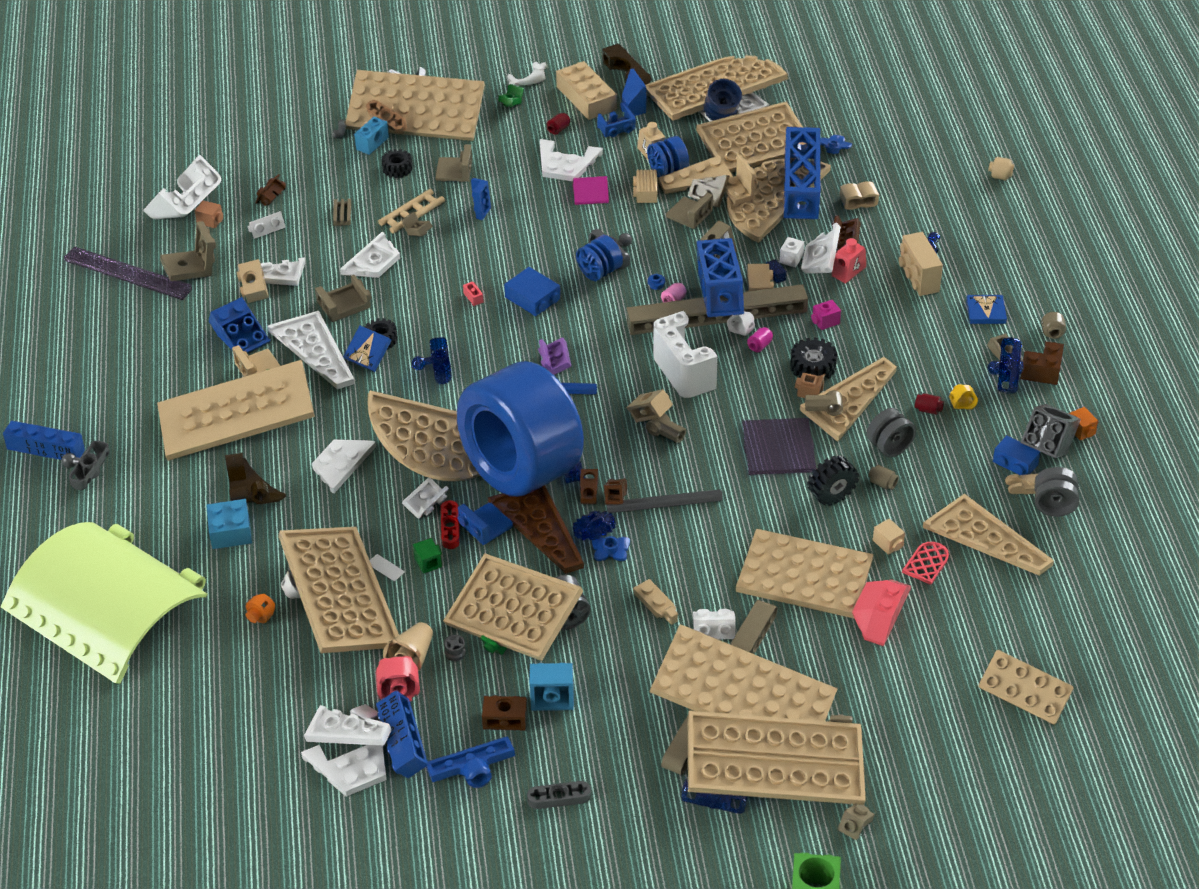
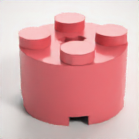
[376,656,420,702]

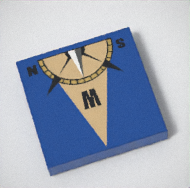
[966,295,1007,324]
[343,325,392,372]

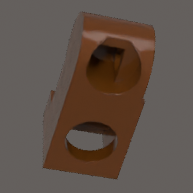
[580,469,599,504]
[604,478,627,504]

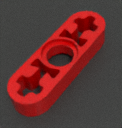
[441,500,460,549]

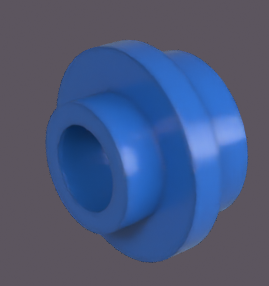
[648,274,665,290]

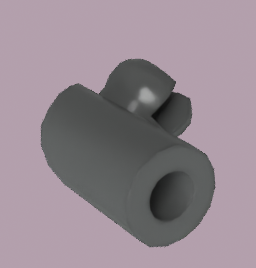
[333,119,346,139]

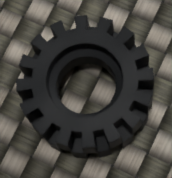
[381,149,412,178]
[365,318,398,350]

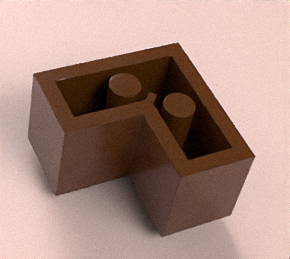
[1020,341,1064,385]

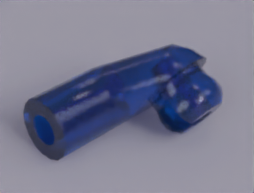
[927,232,940,254]

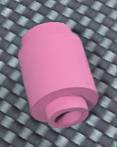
[661,283,687,303]

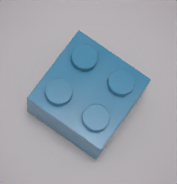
[206,499,252,549]
[530,663,574,711]

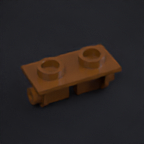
[255,174,286,206]

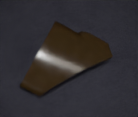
[225,453,286,504]

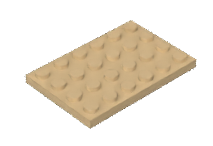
[696,101,806,173]
[736,529,874,619]
[443,554,583,661]

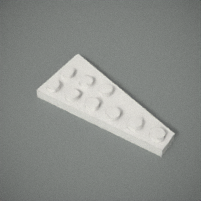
[267,311,355,389]

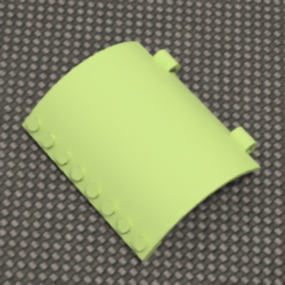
[1,522,208,684]

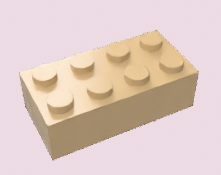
[556,61,617,120]

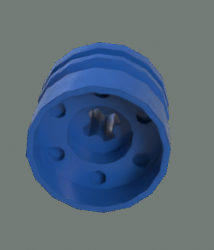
[647,136,689,178]
[576,235,623,281]

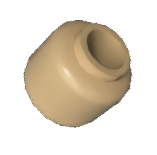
[988,157,1014,180]

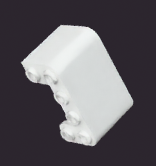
[653,311,717,398]

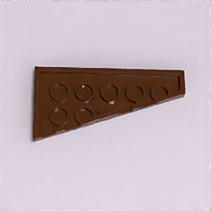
[488,485,584,574]

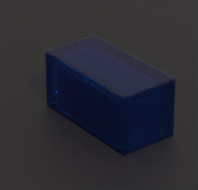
[766,259,787,283]

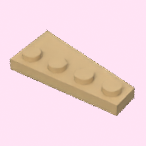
[658,155,733,194]

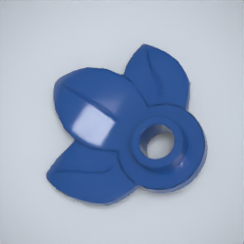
[820,135,852,154]

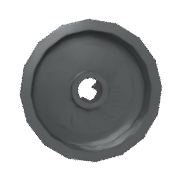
[866,408,916,458]
[1034,467,1079,517]

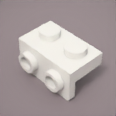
[402,478,449,519]
[693,609,735,639]

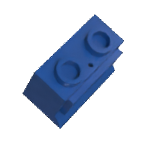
[597,106,636,137]

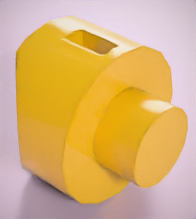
[949,384,978,409]

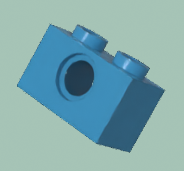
[354,117,389,155]

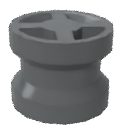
[444,635,466,661]

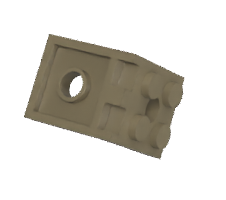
[160,221,216,281]

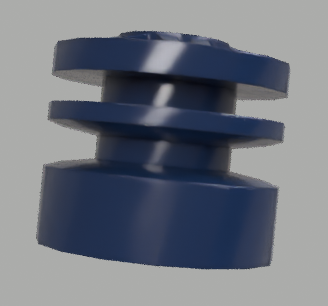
[704,79,742,121]

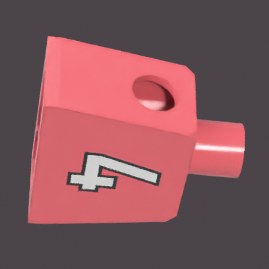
[832,238,866,284]

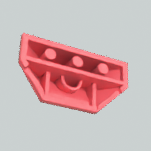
[852,580,911,646]

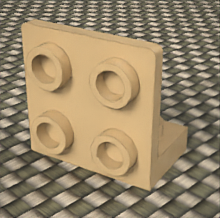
[725,154,756,205]
[232,345,280,377]

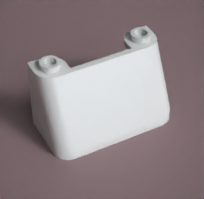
[143,155,221,219]

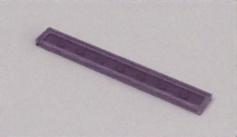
[64,246,192,300]

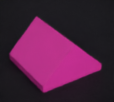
[573,176,609,205]

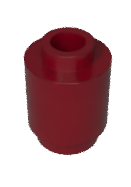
[547,113,571,135]
[915,393,944,415]

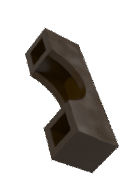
[602,43,651,85]

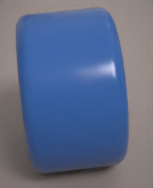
[457,361,584,497]

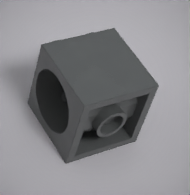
[1020,404,1081,458]

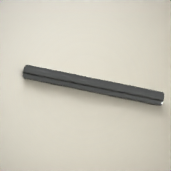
[607,489,723,513]

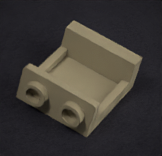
[315,275,372,322]

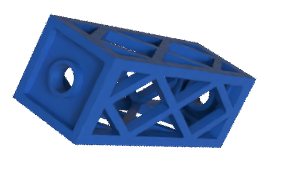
[784,127,820,219]
[696,238,744,317]

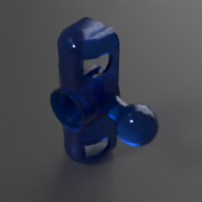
[411,337,452,384]
[987,337,1024,394]
[681,778,748,814]

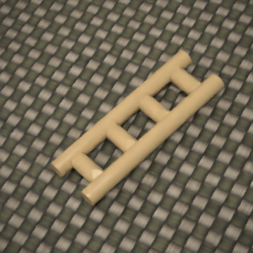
[378,189,445,234]

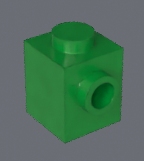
[413,538,442,574]

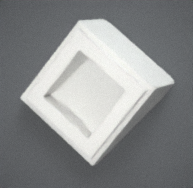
[350,704,379,720]

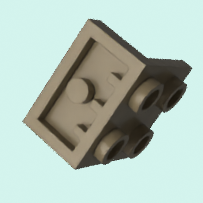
[436,144,472,182]
[666,192,713,229]

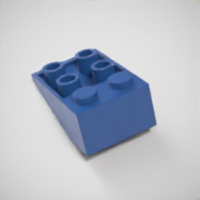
[209,297,270,353]

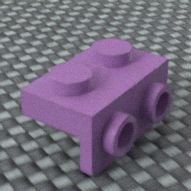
[538,337,571,375]

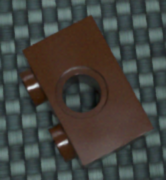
[482,695,527,731]

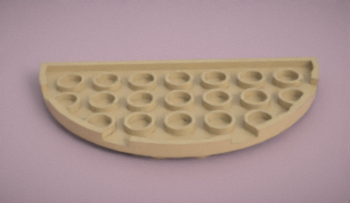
[727,158,831,243]
[367,390,481,481]

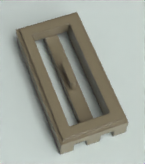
[333,198,352,226]

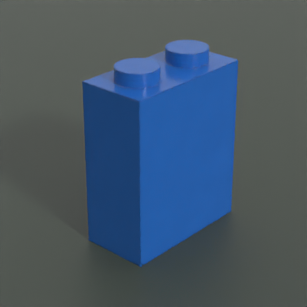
[504,267,560,316]

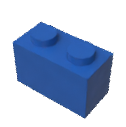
[993,435,1040,475]

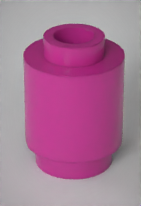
[747,327,773,353]

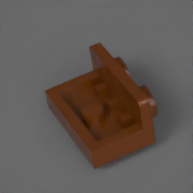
[832,215,861,250]

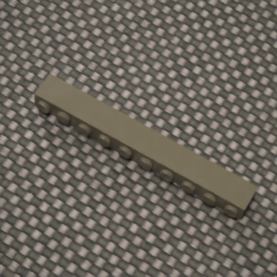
[627,284,808,335]

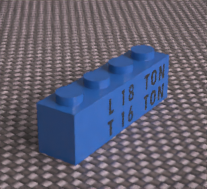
[3,420,85,460]
[376,690,428,779]

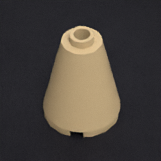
[383,622,433,672]

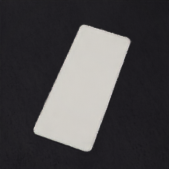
[370,554,405,581]

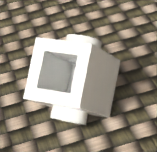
[779,237,804,268]

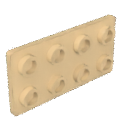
[978,650,1074,725]

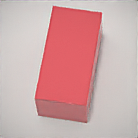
[463,281,484,306]

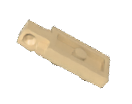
[633,579,678,625]

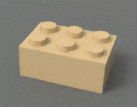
[898,232,943,296]

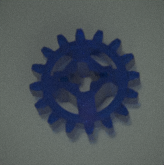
[573,511,616,541]

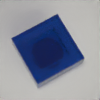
[563,461,585,483]

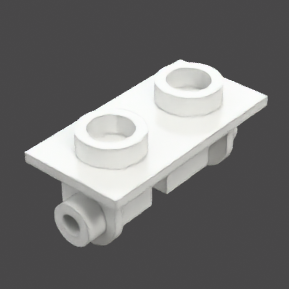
[248,211,285,239]

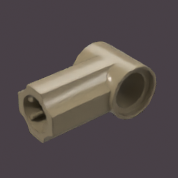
[805,390,843,416]
[646,413,686,443]

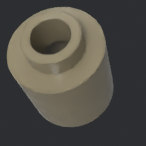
[868,465,899,490]

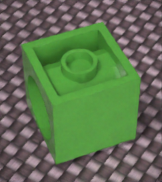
[792,852,841,889]

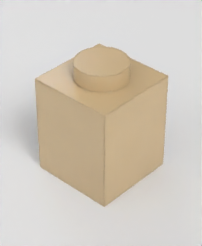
[873,518,905,555]

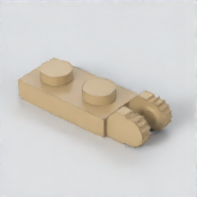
[1005,474,1038,495]

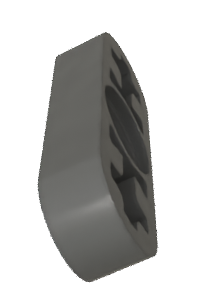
[527,781,591,809]

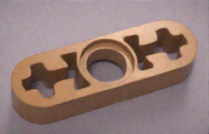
[366,100,407,133]

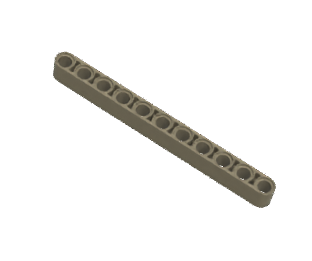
[661,600,778,775]

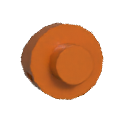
[245,594,275,623]

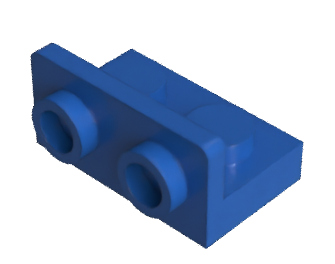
[471,178,491,220]

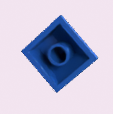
[620,69,646,116]

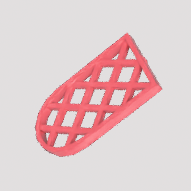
[902,542,949,585]

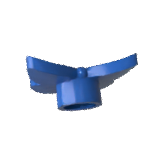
[592,536,630,561]

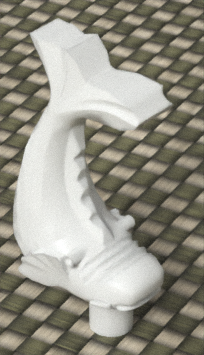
[508,62,547,86]

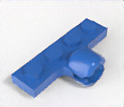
[426,736,515,788]

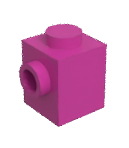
[811,300,841,330]

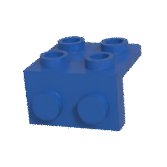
[458,503,513,545]

